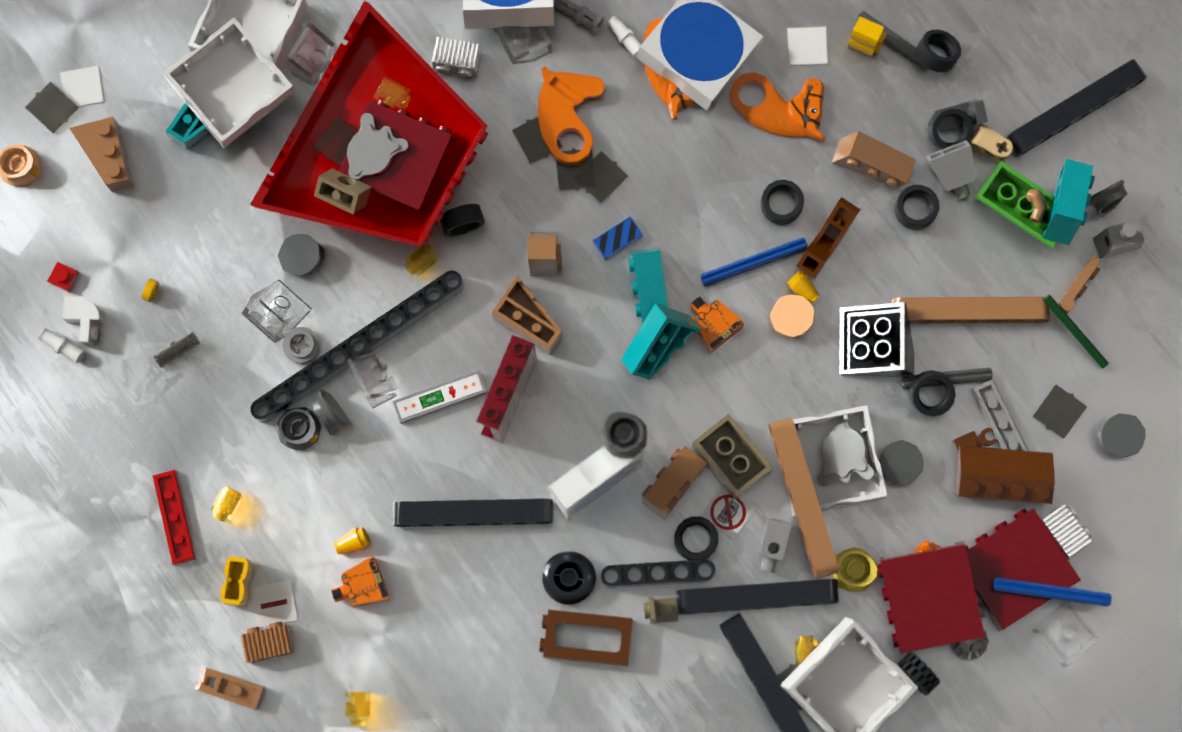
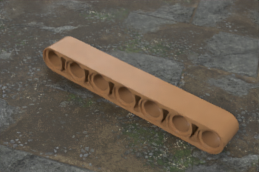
[891,297,1050,324]
[768,418,839,579]

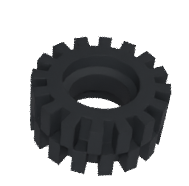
[897,652,941,696]

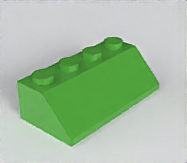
[975,161,1056,249]

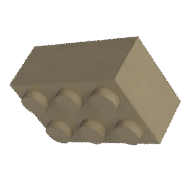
[691,414,773,500]

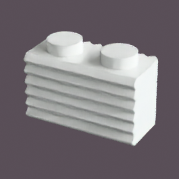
[432,37,482,78]
[1042,504,1093,560]

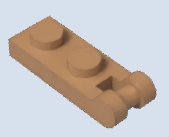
[1058,256,1101,314]
[195,666,265,710]

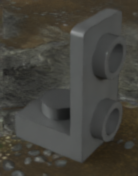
[933,99,988,133]

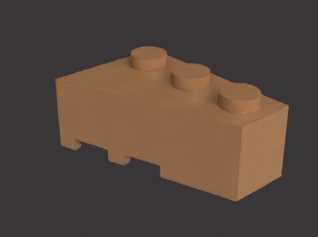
[69,117,134,192]
[831,131,916,188]
[528,232,562,276]
[492,275,563,355]
[642,446,707,520]

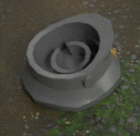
[1089,179,1128,218]
[278,234,324,277]
[311,389,350,436]
[277,407,321,450]
[601,412,647,458]
[1100,413,1145,458]
[879,440,924,485]

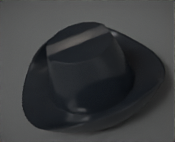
[542,551,596,605]

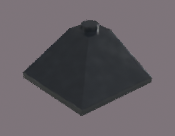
[840,302,914,376]

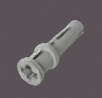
[554,0,604,34]

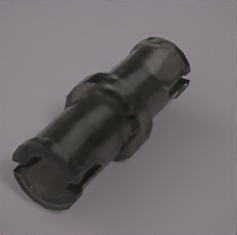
[154,331,201,368]

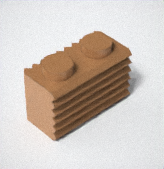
[241,621,295,664]

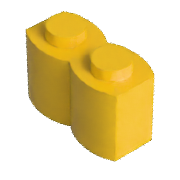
[848,16,887,57]
[221,556,253,607]

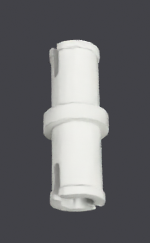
[607,15,641,58]
[38,327,85,363]

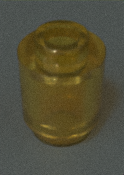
[404,244,438,276]
[210,486,242,522]
[795,636,818,666]

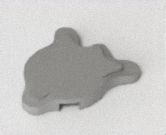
[347,113,409,180]
[818,421,876,486]

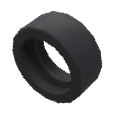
[916,29,962,73]
[928,108,973,150]
[760,179,804,225]
[895,185,939,230]
[440,204,485,237]
[909,370,956,417]
[674,516,718,560]

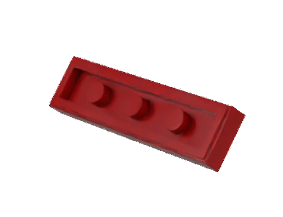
[152,470,197,565]

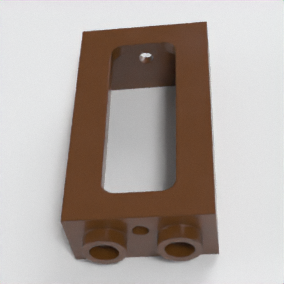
[539,609,633,667]

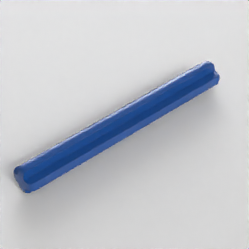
[700,238,808,286]
[993,578,1112,607]

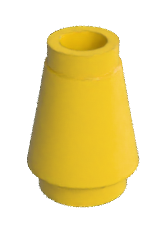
[787,270,820,304]
[334,527,370,555]

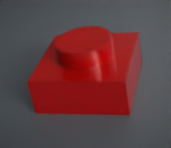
[47,261,79,292]

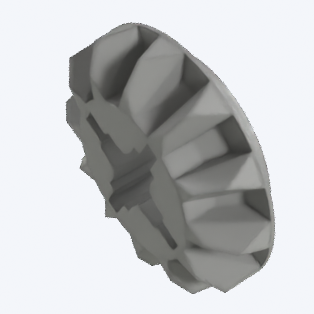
[283,327,319,363]
[951,630,989,660]

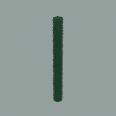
[1043,294,1109,369]

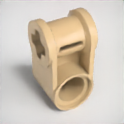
[969,124,1013,164]

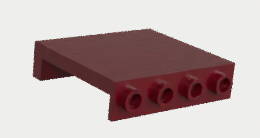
[339,100,456,213]
[476,335,537,444]
[965,508,1081,631]
[876,541,985,654]

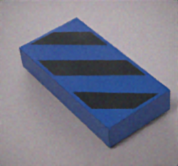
[593,216,643,260]

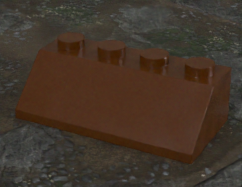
[954,445,1055,504]

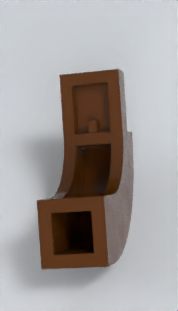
[797,197,861,278]

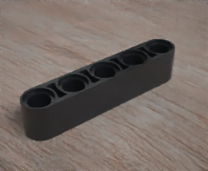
[601,559,716,588]

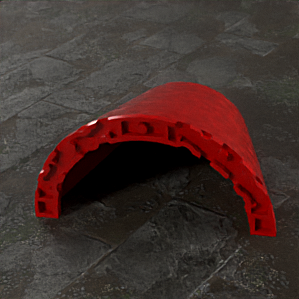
[250,0,488,247]

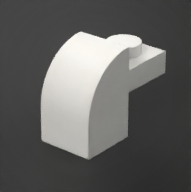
[62,296,105,346]

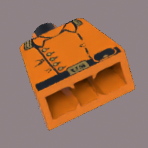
[690,296,745,354]
[331,556,390,607]

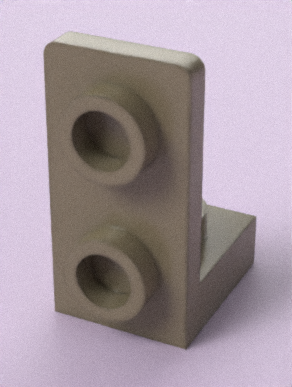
[644,597,678,624]

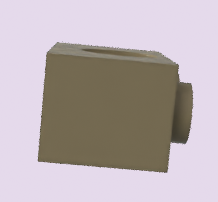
[314,169,371,214]

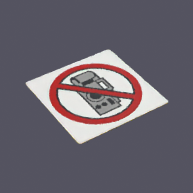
[701,485,756,540]

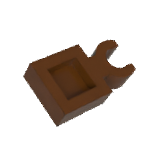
[952,428,997,453]

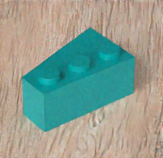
[166,103,210,149]
[1042,158,1095,246]
[628,247,668,322]
[621,303,702,380]

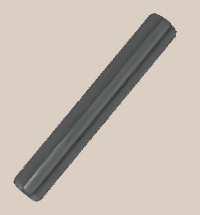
[856,11,928,70]
[901,368,993,389]

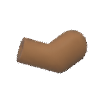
[1026,189,1047,224]

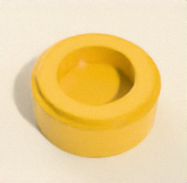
[141,278,159,302]

